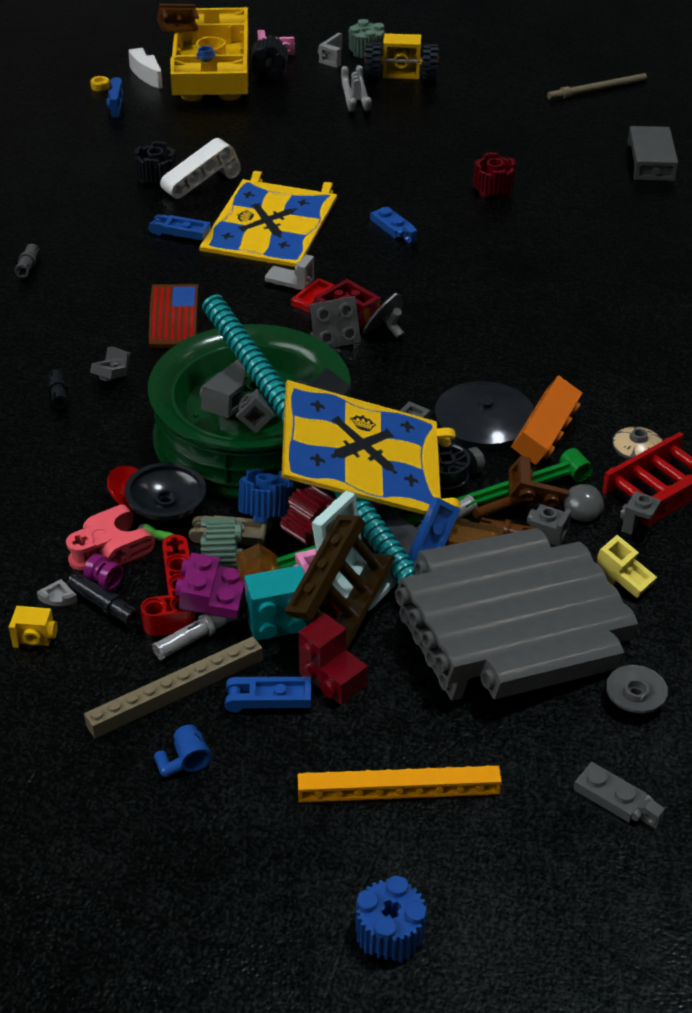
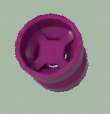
[83,553,123,591]

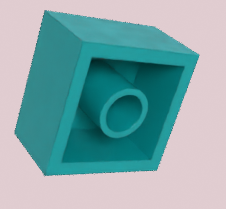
[244,565,311,641]

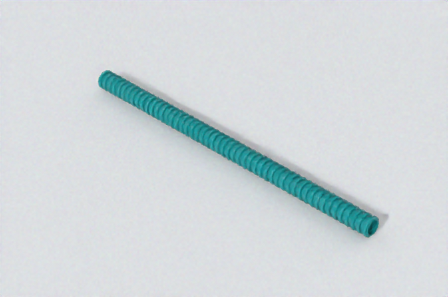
[202,294,415,585]

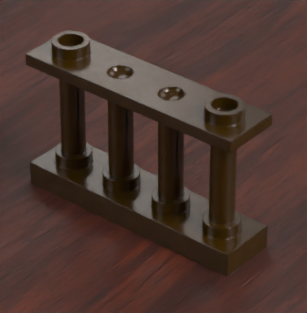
[284,515,395,650]

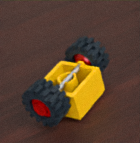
[364,33,439,79]

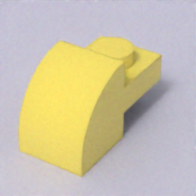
[597,535,657,598]

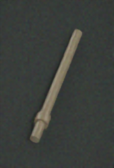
[547,73,647,100]

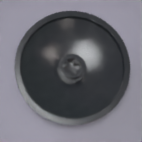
[434,381,534,452]

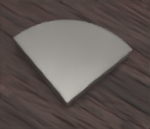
[37,579,78,606]

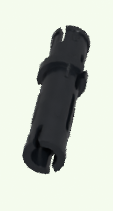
[67,572,140,626]

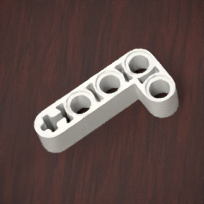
[160,138,241,199]

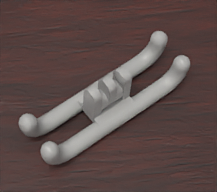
[341,65,372,112]

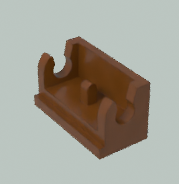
[157,4,199,32]

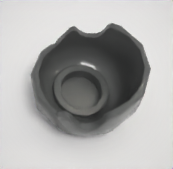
[562,484,604,522]

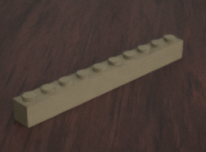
[84,637,263,739]

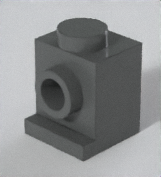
[236,389,275,433]
[527,504,572,546]

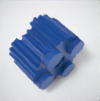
[238,468,293,523]
[356,875,427,963]

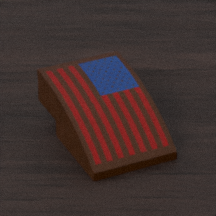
[149,284,199,348]

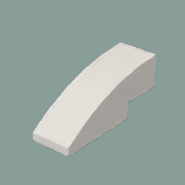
[128,48,163,89]

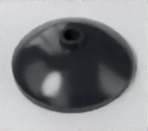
[125,462,206,521]

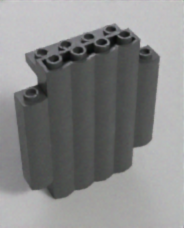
[395,528,638,701]

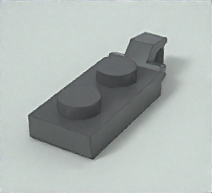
[573,762,665,829]

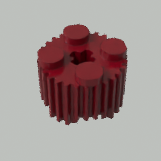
[473,152,516,197]
[280,486,336,547]

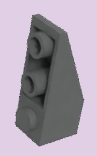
[200,359,246,418]

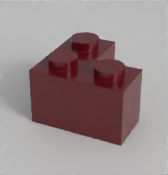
[314,279,380,329]
[299,613,368,706]

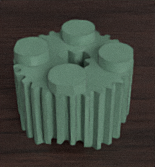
[349,19,385,58]
[201,517,243,569]

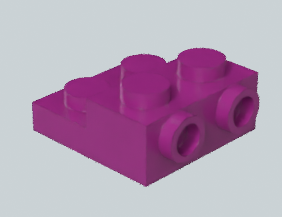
[175,552,247,619]

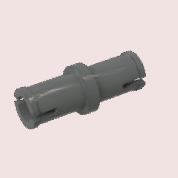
[14,244,40,278]

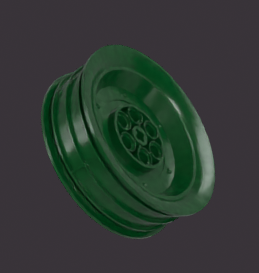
[148,324,351,499]

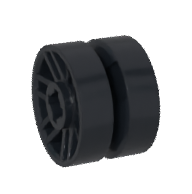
[438,443,470,499]

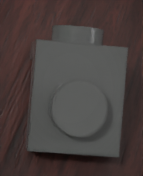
[90,346,130,381]
[620,491,660,535]

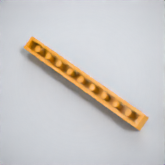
[298,765,501,802]

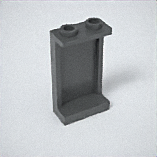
[628,126,678,181]

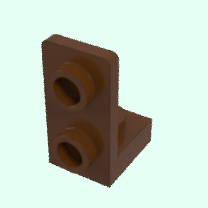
[509,456,569,507]

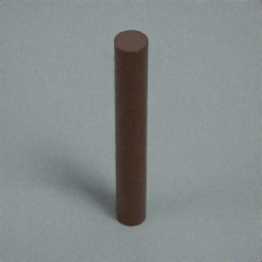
[472,496,525,519]

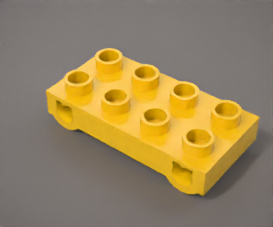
[170,7,249,101]

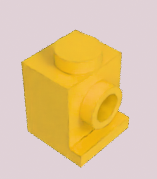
[9,606,58,648]

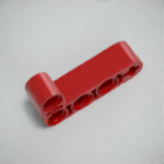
[141,534,198,636]

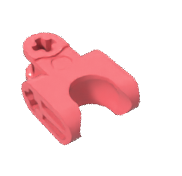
[66,505,155,570]

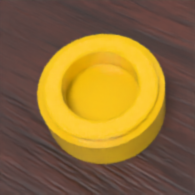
[90,76,110,91]

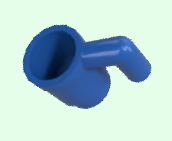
[154,725,212,777]

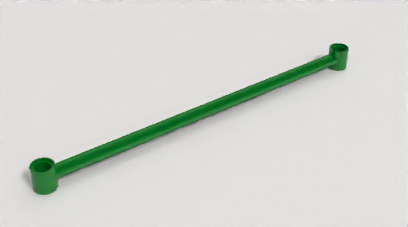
[243,448,594,575]

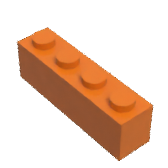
[511,375,582,465]

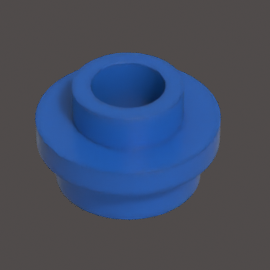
[196,46,215,62]

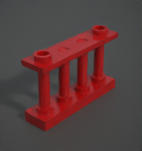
[602,432,692,527]

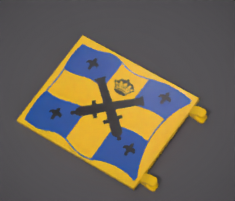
[199,171,337,267]
[281,380,460,515]

